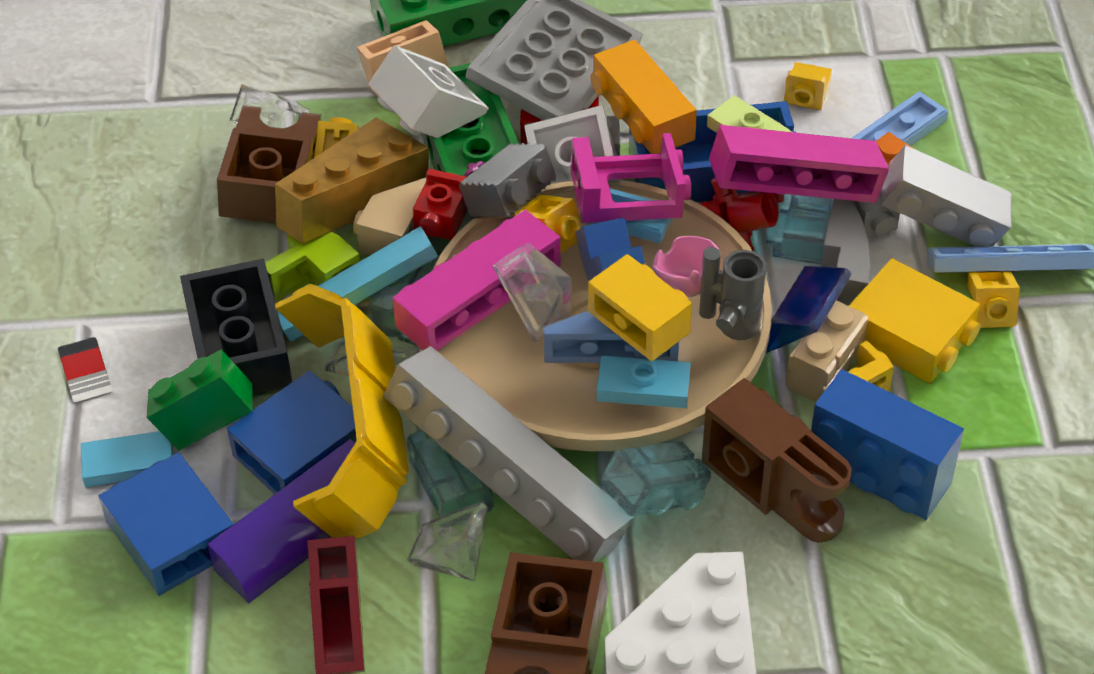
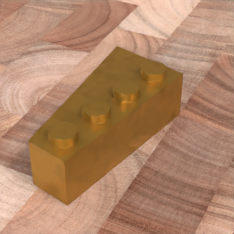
[275,117,429,244]

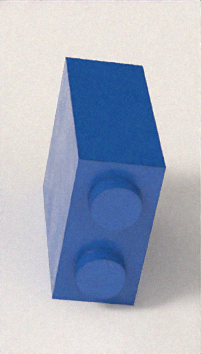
[227,370,357,494]
[98,452,234,596]

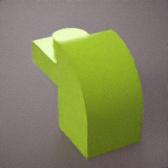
[265,232,360,303]

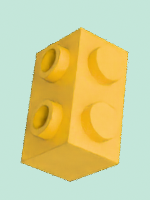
[588,254,692,362]

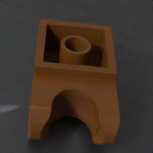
[217,105,321,223]
[702,378,851,543]
[485,552,609,674]

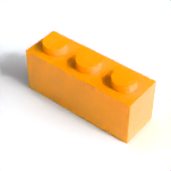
[590,39,697,154]

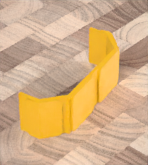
[275,284,409,538]

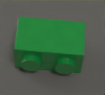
[146,349,252,451]

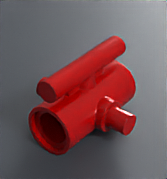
[698,177,784,251]

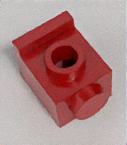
[412,169,468,240]

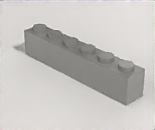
[383,346,634,562]

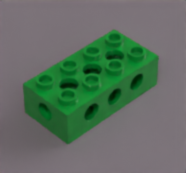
[370,0,527,47]
[421,63,520,176]

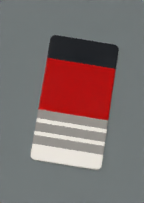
[58,337,112,402]

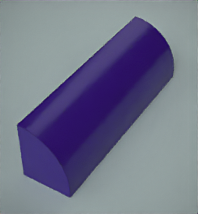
[208,439,355,604]

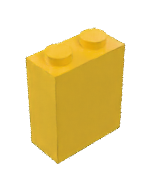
[849,258,981,384]

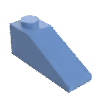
[544,311,679,363]

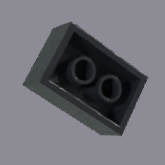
[180,258,293,394]

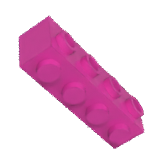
[709,125,889,203]
[392,209,561,351]

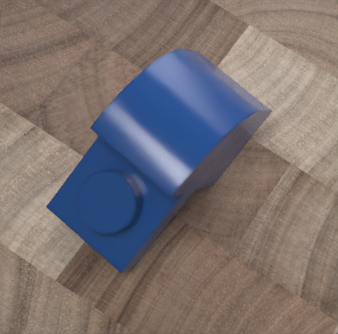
[575,217,645,281]

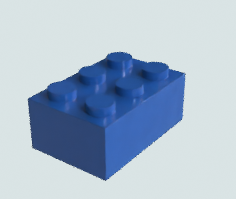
[811,369,964,520]

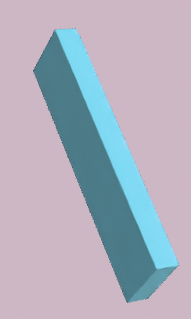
[277,226,438,342]

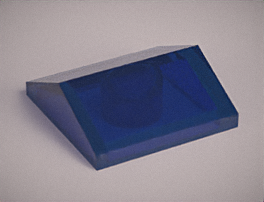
[765,266,852,354]

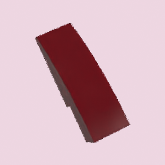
[307,536,365,674]

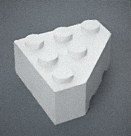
[604,552,756,674]

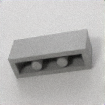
[881,145,1011,247]

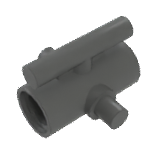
[699,247,768,340]

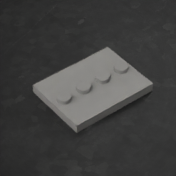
[465,0,643,121]

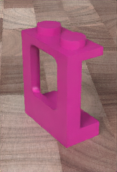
[570,133,691,223]

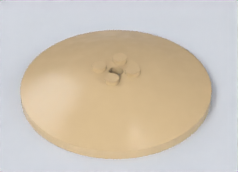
[434,180,772,451]

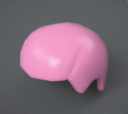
[652,236,719,297]

